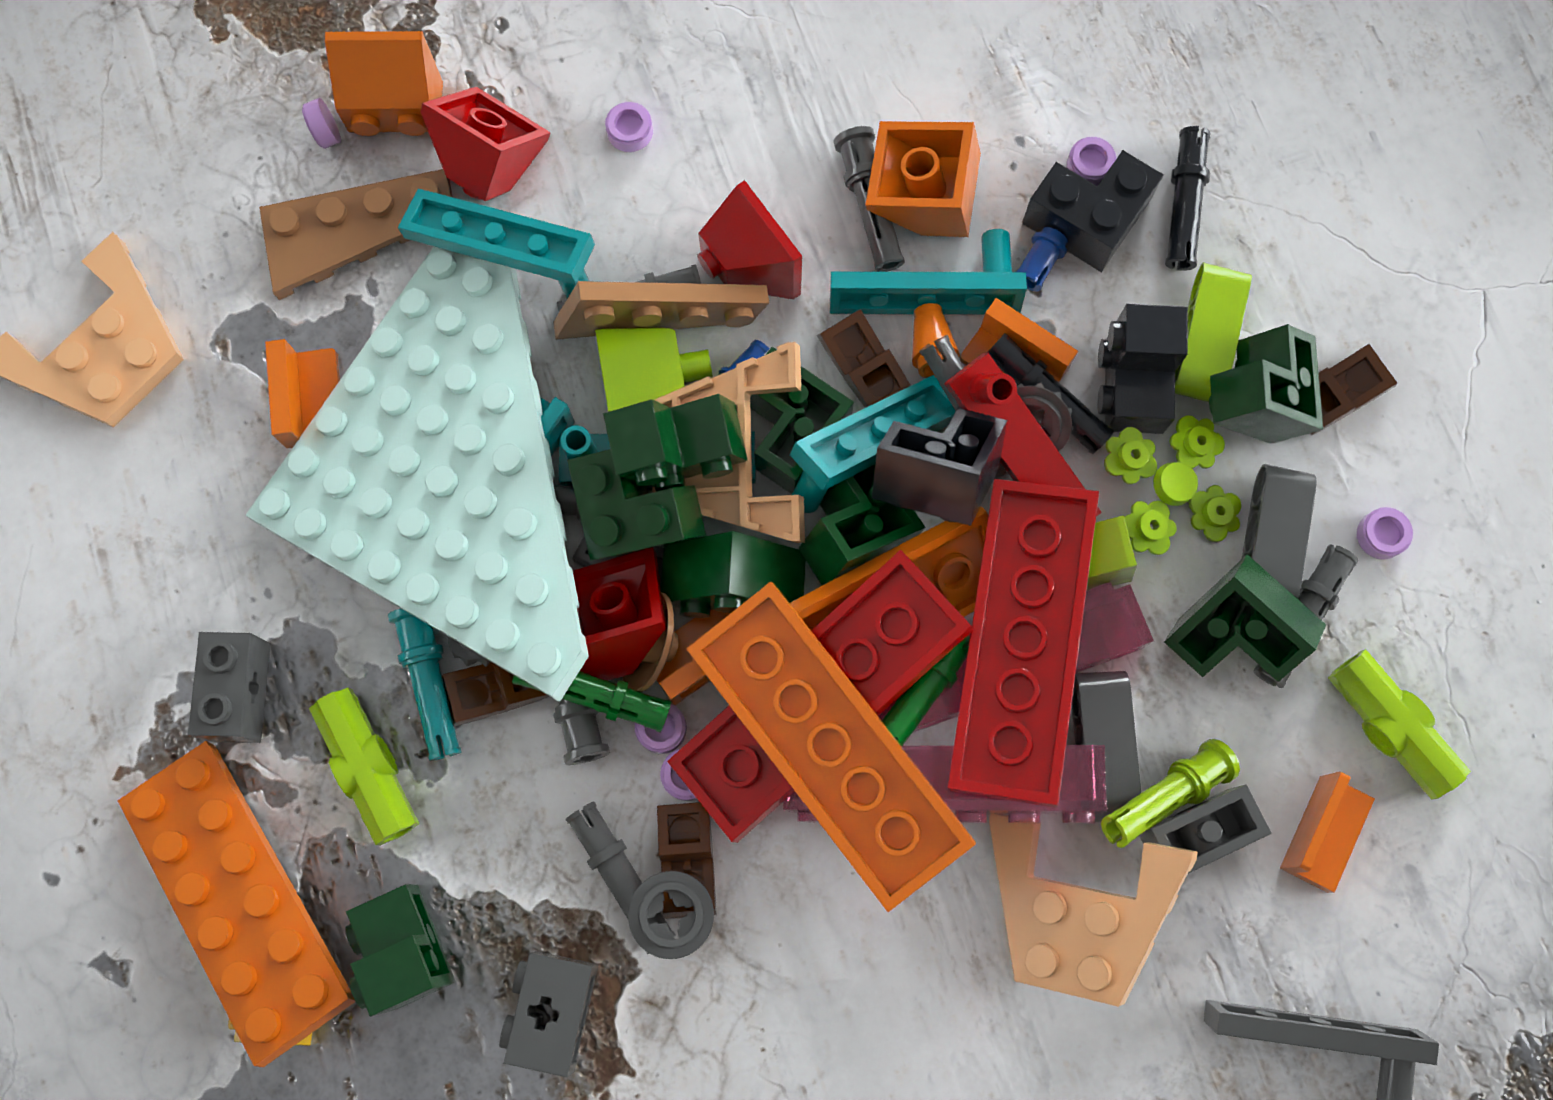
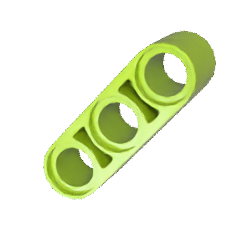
[1175,262,1252,402]

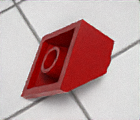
[420,87,551,201]
[697,180,802,300]
[573,547,666,681]

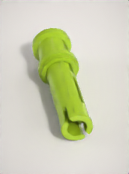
[1101,739,1240,848]

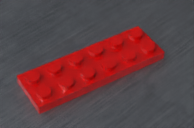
[948,479,1099,808]
[667,549,974,843]

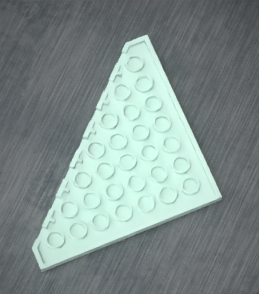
[246,247,589,702]

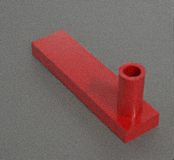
[944,353,1102,517]

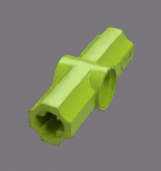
[1328,649,1471,800]
[309,687,419,846]

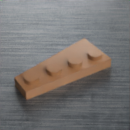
[259,169,453,300]
[553,281,769,340]

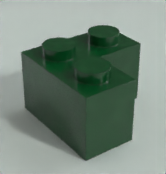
[1209,324,1323,444]
[750,347,854,494]
[603,394,748,492]
[567,449,706,561]
[798,464,926,585]
[661,531,806,618]
[1164,555,1326,682]
[345,884,456,1017]

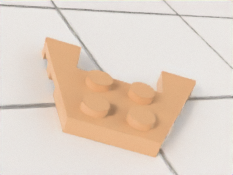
[0,232,184,427]
[652,342,805,543]
[989,813,1198,1007]

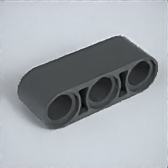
[1241,464,1317,599]
[1071,671,1141,823]

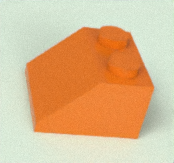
[325,31,443,136]
[865,121,981,237]

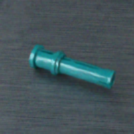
[387,608,462,761]

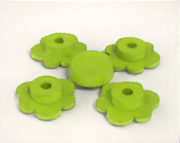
[1104,415,1241,555]

